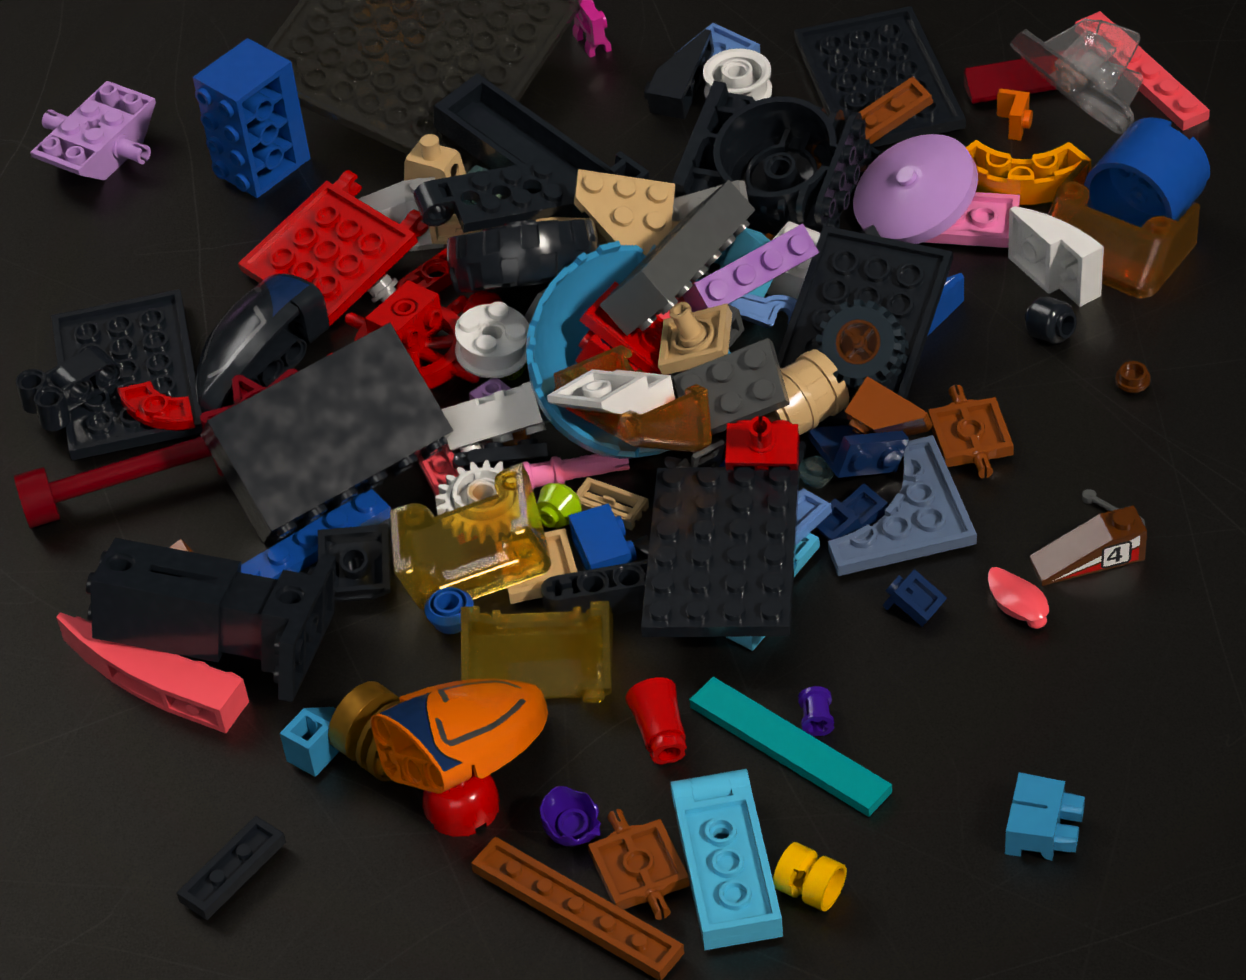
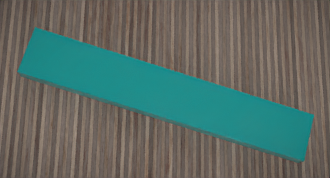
[689,677,892,817]

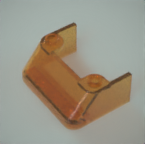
[1048,160,1200,298]

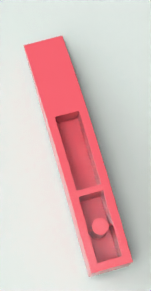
[56,612,249,733]

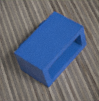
[568,503,637,570]

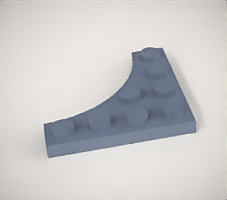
[828,435,977,576]

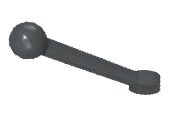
[1082,489,1145,526]

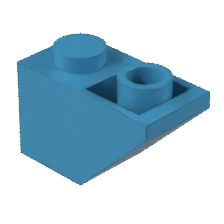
[280,707,340,777]

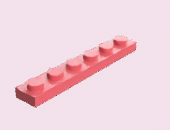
[1075,11,1210,131]

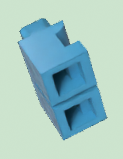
[1005,772,1085,861]

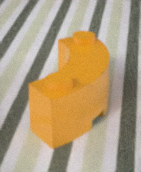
[966,140,1091,205]

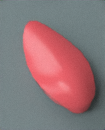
[988,567,1049,629]

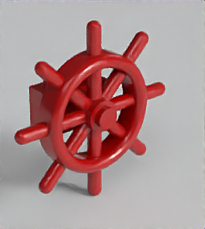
[327,280,480,389]

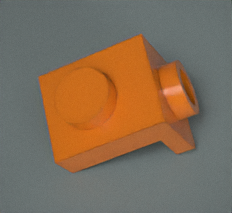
[997,89,1033,141]

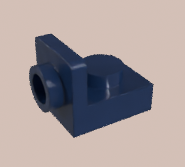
[882,569,947,627]

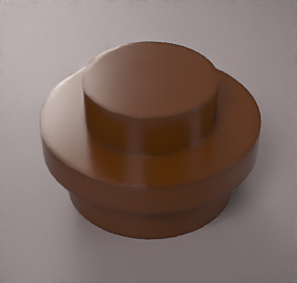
[1115,361,1150,393]

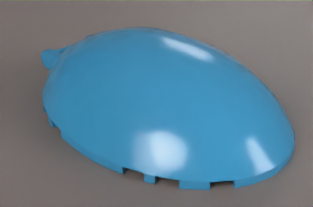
[526,241,732,459]

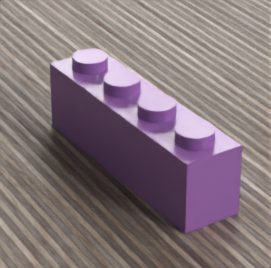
[683,223,819,312]

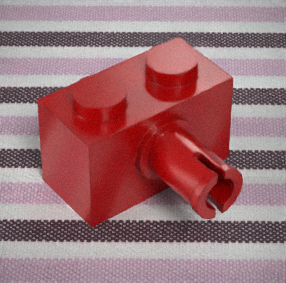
[725,416,799,470]

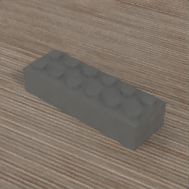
[600,180,755,336]

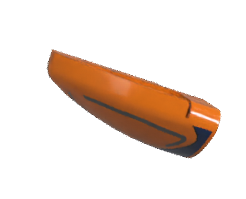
[370,678,548,794]

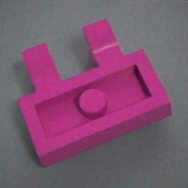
[569,0,612,58]

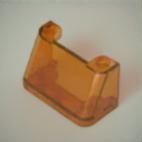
[554,345,712,453]

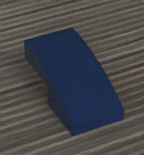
[815,483,888,540]

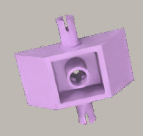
[30,81,156,180]

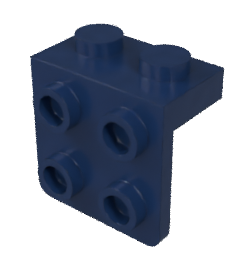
[808,425,909,478]

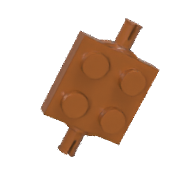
[928,385,1014,478]
[588,809,690,920]

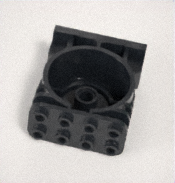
[672,81,870,235]

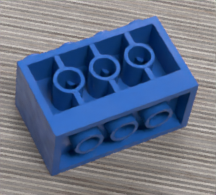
[193,38,311,198]

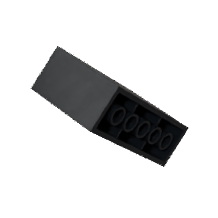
[200,323,454,543]

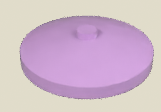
[853,134,978,244]

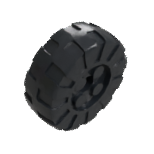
[447,219,599,294]

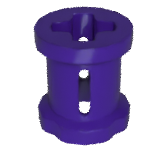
[798,686,834,737]

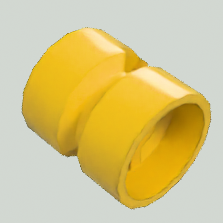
[773,842,847,911]

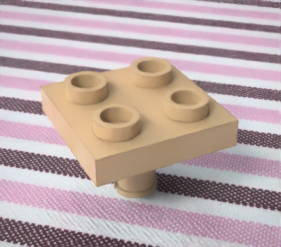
[658,302,732,375]

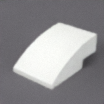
[1008,206,1104,307]
[547,369,676,415]

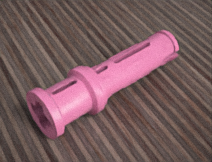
[522,454,630,492]

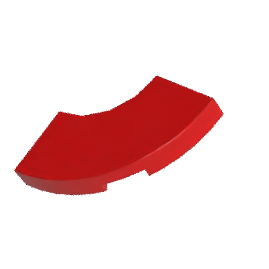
[117,381,195,430]

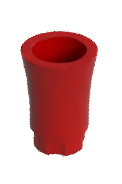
[625,677,687,765]

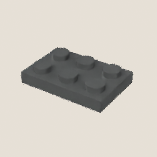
[673,338,790,442]

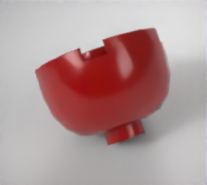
[423,766,499,837]

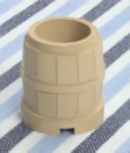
[759,349,850,435]

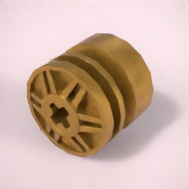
[328,681,400,781]

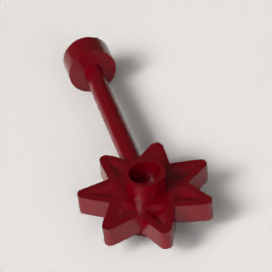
[14,368,298,529]

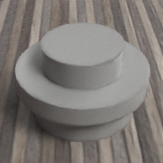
[367,274,398,303]

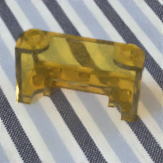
[390,463,551,610]
[461,601,613,703]

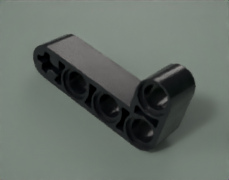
[541,560,648,624]

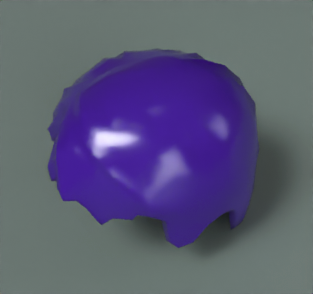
[540,786,601,847]

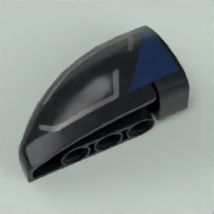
[196,274,329,413]

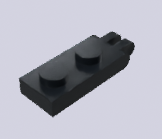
[453,439,548,470]

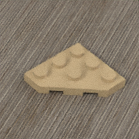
[574,169,675,255]

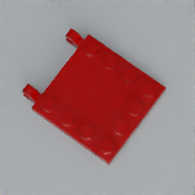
[238,170,429,327]

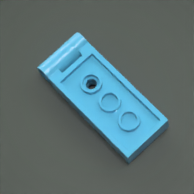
[670,769,783,951]

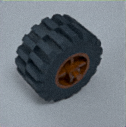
[816,299,909,391]

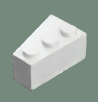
[441,382,550,452]

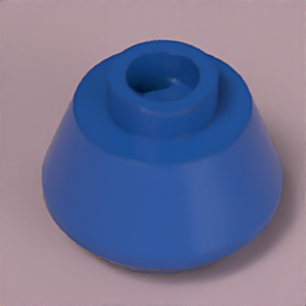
[424,587,474,634]

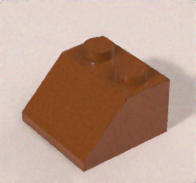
[844,376,933,436]

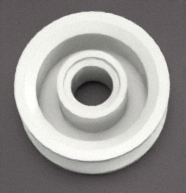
[703,49,772,101]
[455,302,529,378]

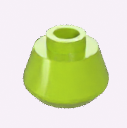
[536,483,582,529]

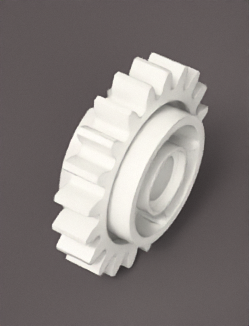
[435,460,534,544]

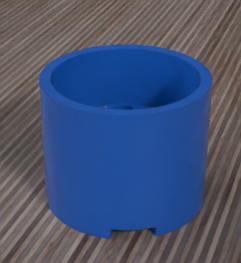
[1084,117,1210,244]

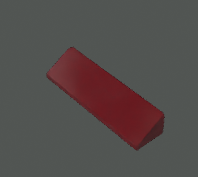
[964,49,1094,104]

